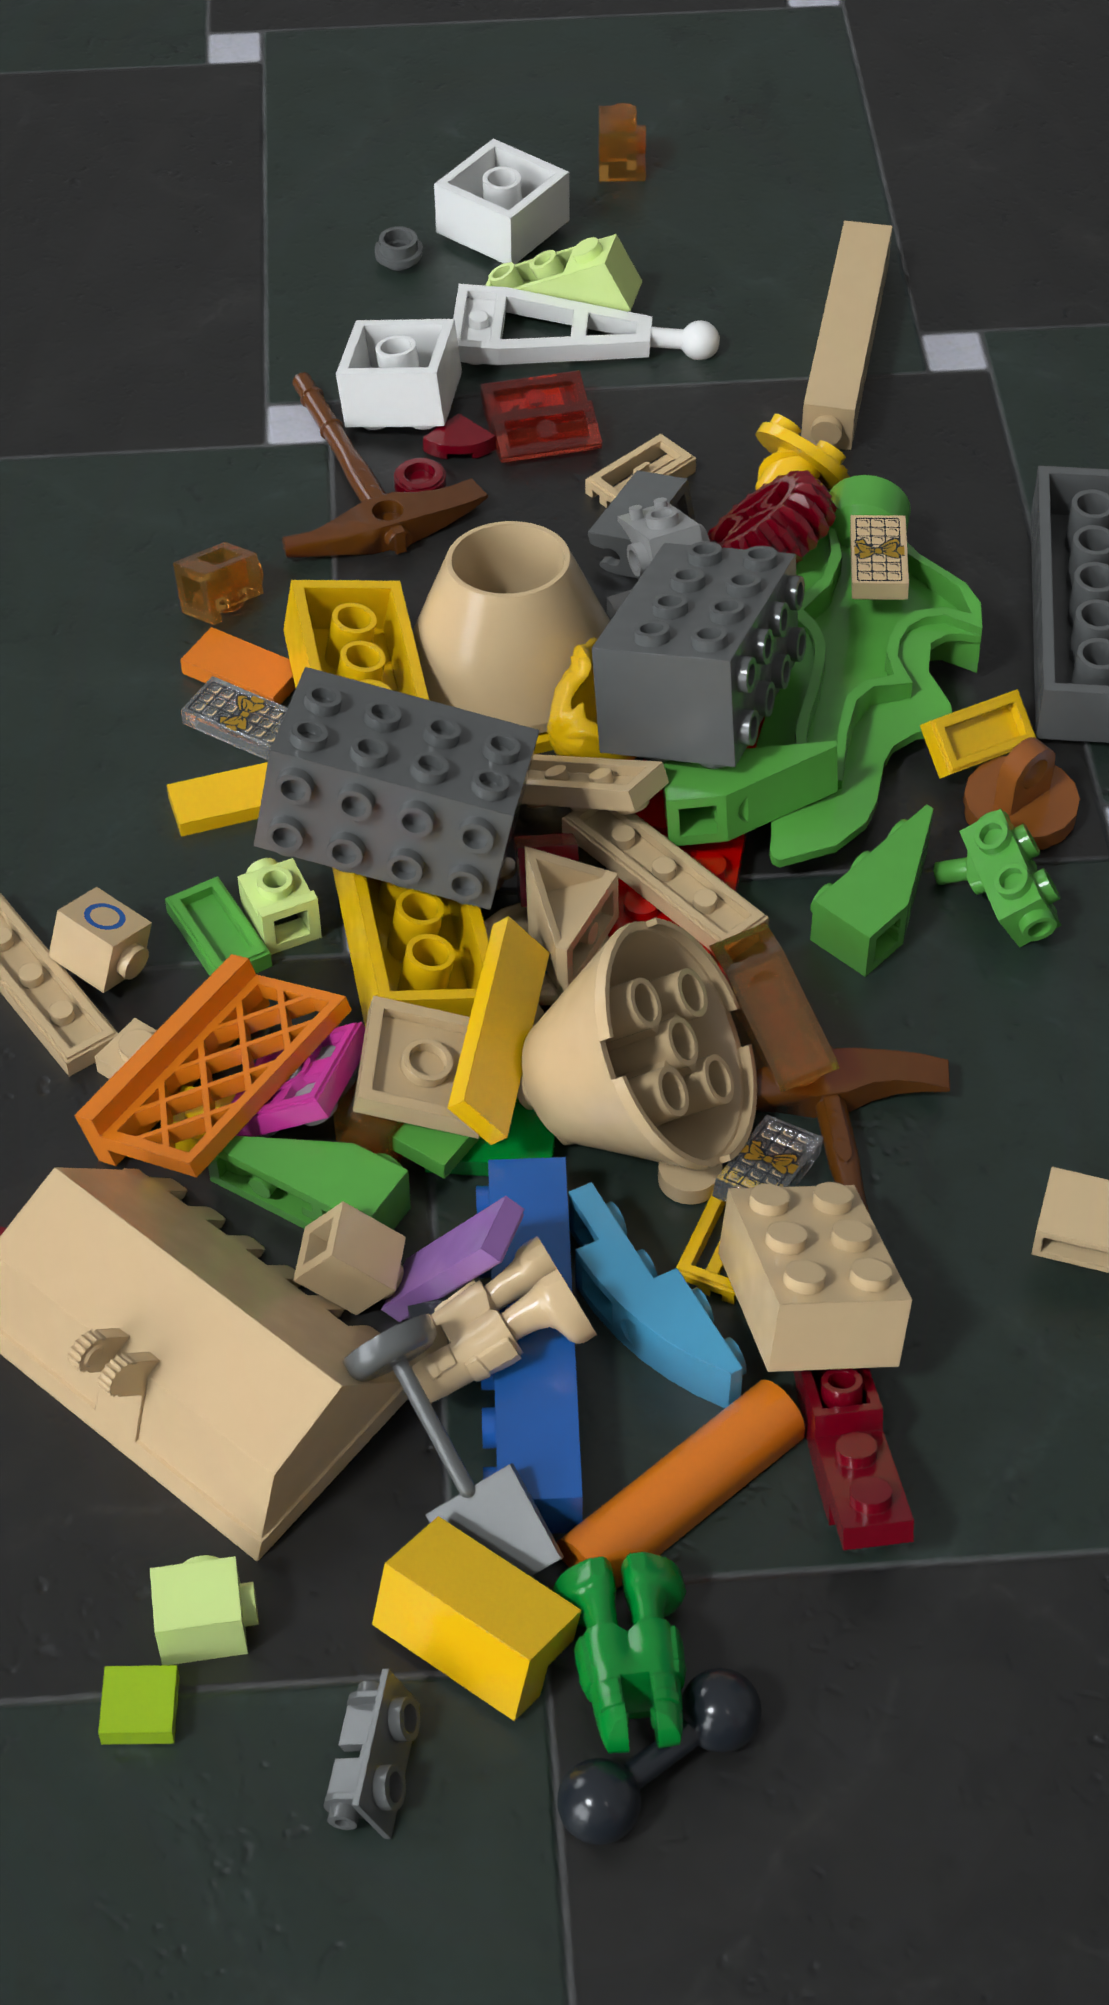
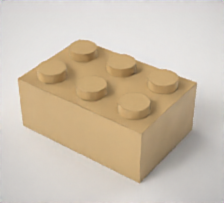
[718,1182,912,1372]

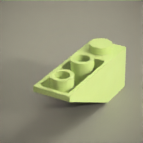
[485,234,642,312]

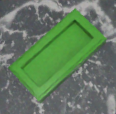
[165,876,272,976]

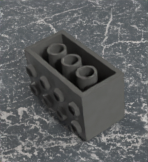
[592,541,806,769]
[254,667,539,910]

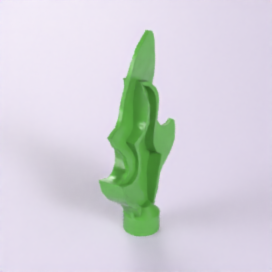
[756,475,982,868]

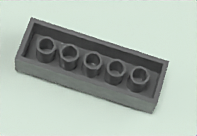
[1031,466,1109,743]

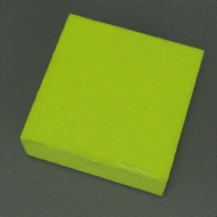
[98,1665,180,1745]

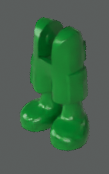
[553,1552,687,1753]

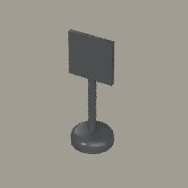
[343,1314,564,1576]

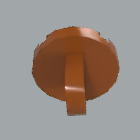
[963,737,1080,850]

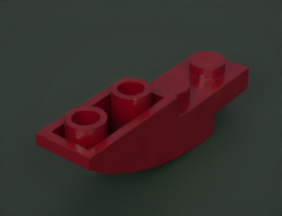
[793,1368,914,1551]

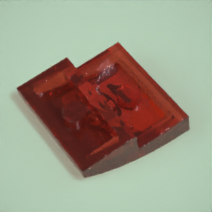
[480,370,602,463]

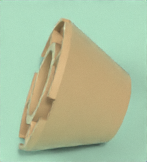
[412,521,610,733]

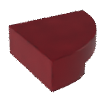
[423,413,496,459]

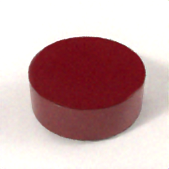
[394,458,446,492]

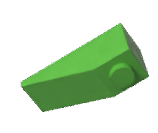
[208,1136,411,1230]

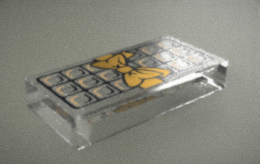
[181,676,288,760]
[712,1115,824,1202]

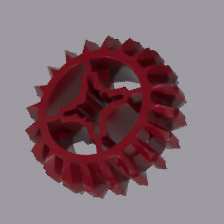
[708,470,837,563]

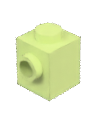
[150,1555,259,1665]

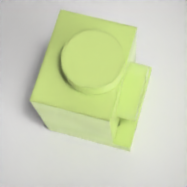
[237,858,322,955]

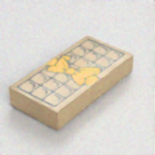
[850,515,909,600]

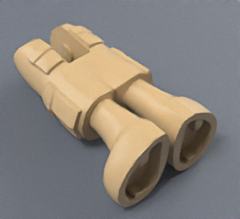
[409,1236,597,1403]

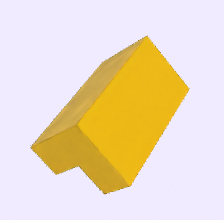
[372,1516,582,1721]

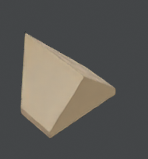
[524,846,619,992]

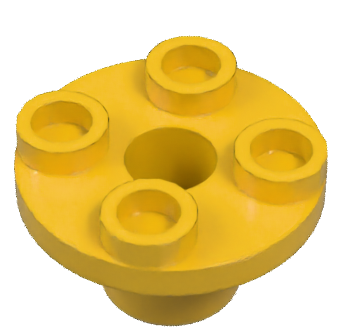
[755,414,850,490]

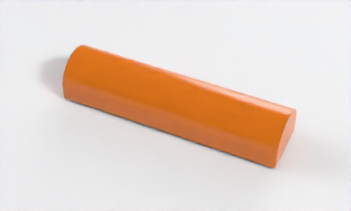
[557,1379,805,1590]

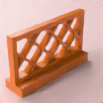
[74,954,352,1178]

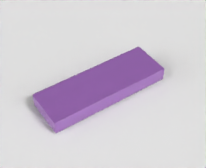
[381,1196,524,1322]

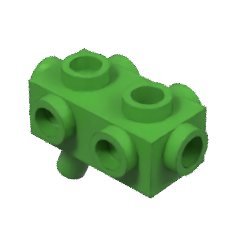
[934,809,1062,948]

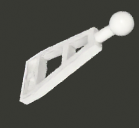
[453,284,720,365]

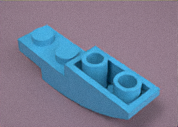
[569,1182,747,1408]

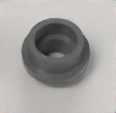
[375,226,423,271]

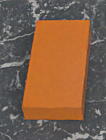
[180,627,295,711]

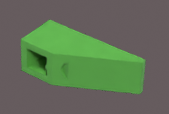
[663,740,838,846]
[810,804,934,977]

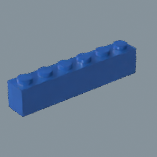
[476,1157,582,1534]

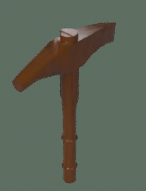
[282,372,489,558]
[756,1041,950,1217]

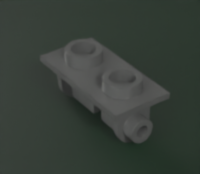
[323,1669,421,1839]

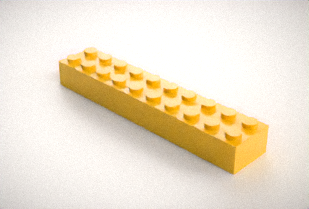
[283,580,489,1027]

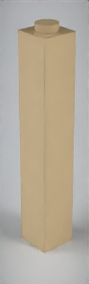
[801,220,892,450]

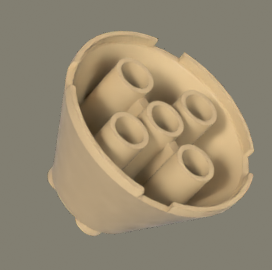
[517,918,757,1170]

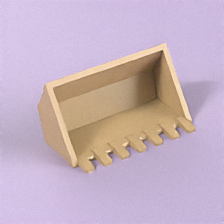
[0,1167,408,1562]

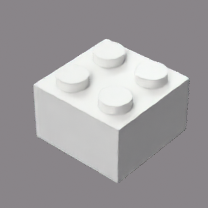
[434,139,569,264]
[336,319,462,430]

